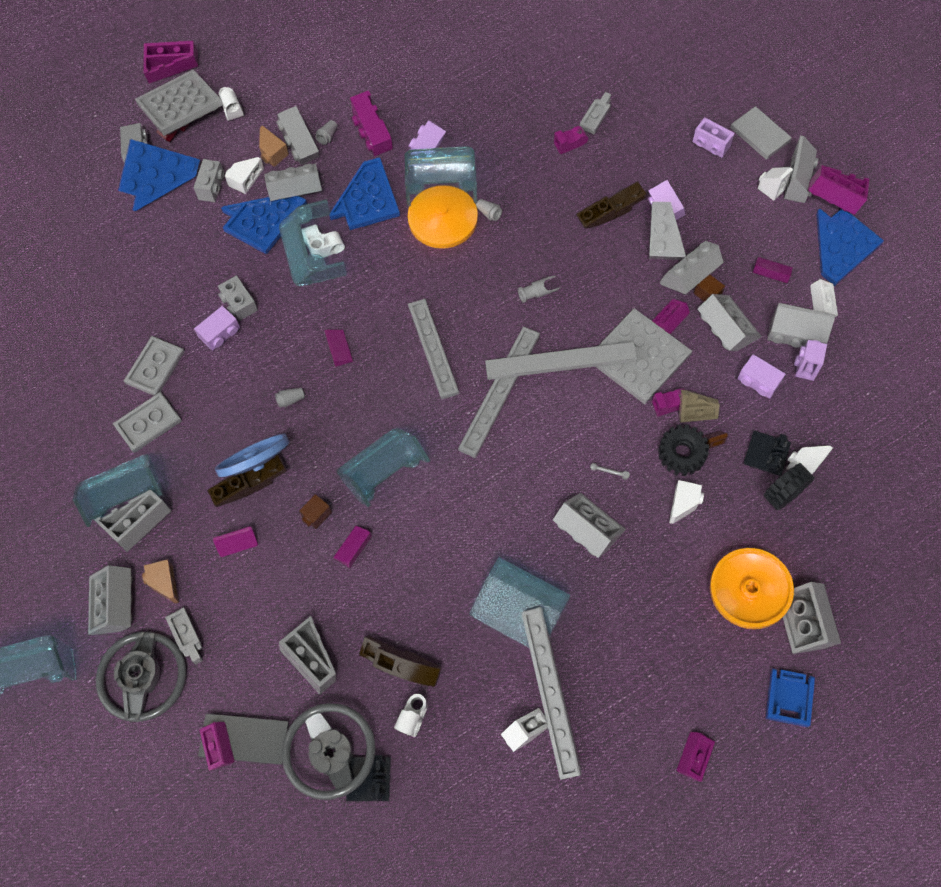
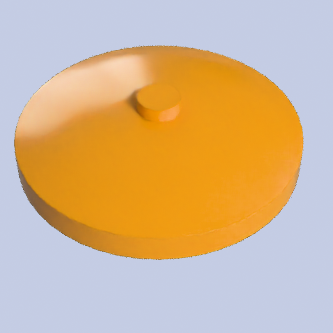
[408,185,478,248]
[710,548,794,629]

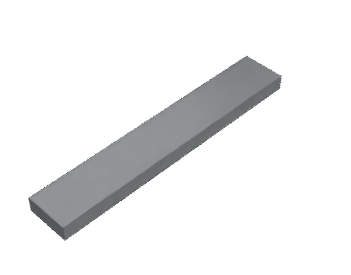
[408,299,459,400]

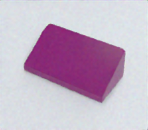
[753,257,793,283]
[652,299,690,334]
[324,329,353,367]
[213,526,258,557]
[333,526,372,568]
[199,722,234,771]
[677,732,715,782]

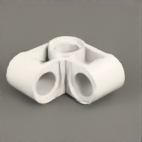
[219,87,244,121]
[300,224,345,259]
[394,694,428,737]

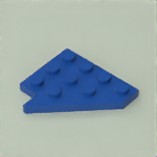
[118,139,200,211]
[329,157,400,230]
[221,196,307,255]
[816,209,884,286]

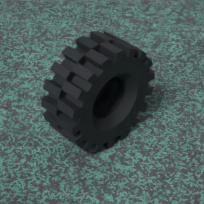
[658,424,709,476]
[763,463,815,511]

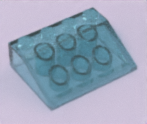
[469,557,570,647]

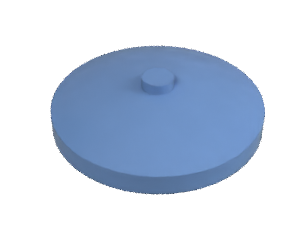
[215,434,290,477]

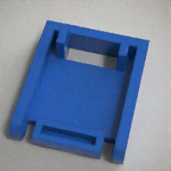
[766,668,815,727]

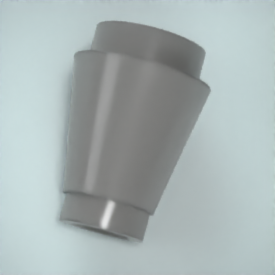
[315,120,338,145]
[476,199,502,221]
[275,387,304,408]

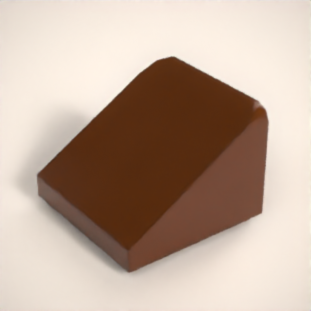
[702,431,728,449]

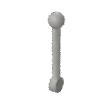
[590,463,630,480]

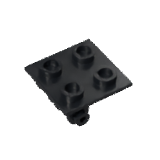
[743,431,791,476]
[346,755,391,802]

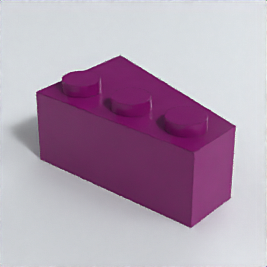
[144,41,198,84]
[350,90,393,157]
[808,165,869,215]

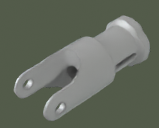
[518,276,560,303]

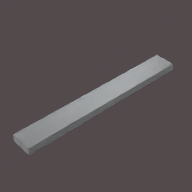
[458,326,540,458]
[485,342,637,380]
[521,607,582,780]

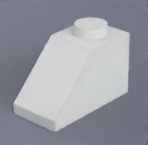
[225,157,264,194]
[758,167,793,201]
[786,446,833,474]
[669,480,704,524]
[501,708,548,752]

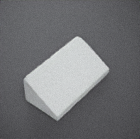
[810,279,838,317]

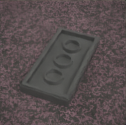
[198,714,289,765]

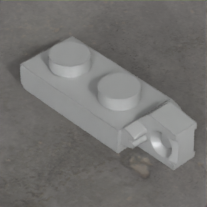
[579,92,611,134]
[165,608,203,665]

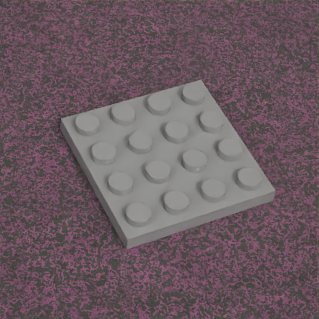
[135,70,223,136]
[595,308,692,404]

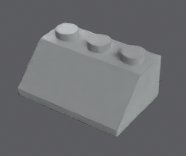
[784,135,818,203]
[264,164,322,201]
[660,241,724,294]
[698,294,762,351]
[767,303,835,348]
[553,493,626,558]
[88,565,133,635]
[783,582,841,654]

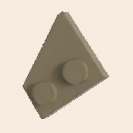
[679,390,720,423]

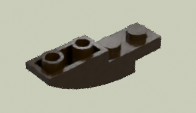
[576,181,647,229]
[207,455,287,507]
[359,635,442,687]

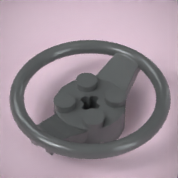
[96,632,186,722]
[282,703,375,800]

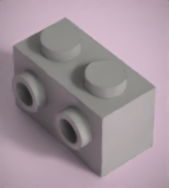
[194,159,224,202]
[218,275,258,321]

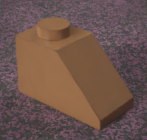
[259,125,289,167]
[142,560,179,603]

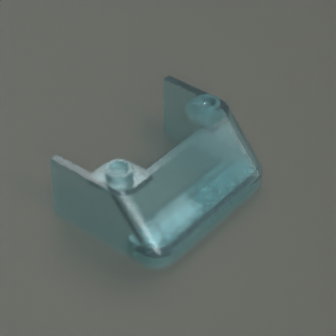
[405,146,477,206]
[279,199,347,286]
[336,428,431,507]
[73,454,162,527]
[0,636,77,694]

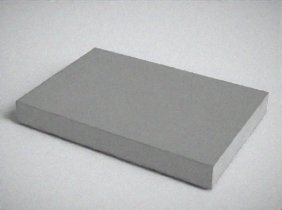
[730,106,792,160]
[124,336,185,396]
[113,392,182,453]

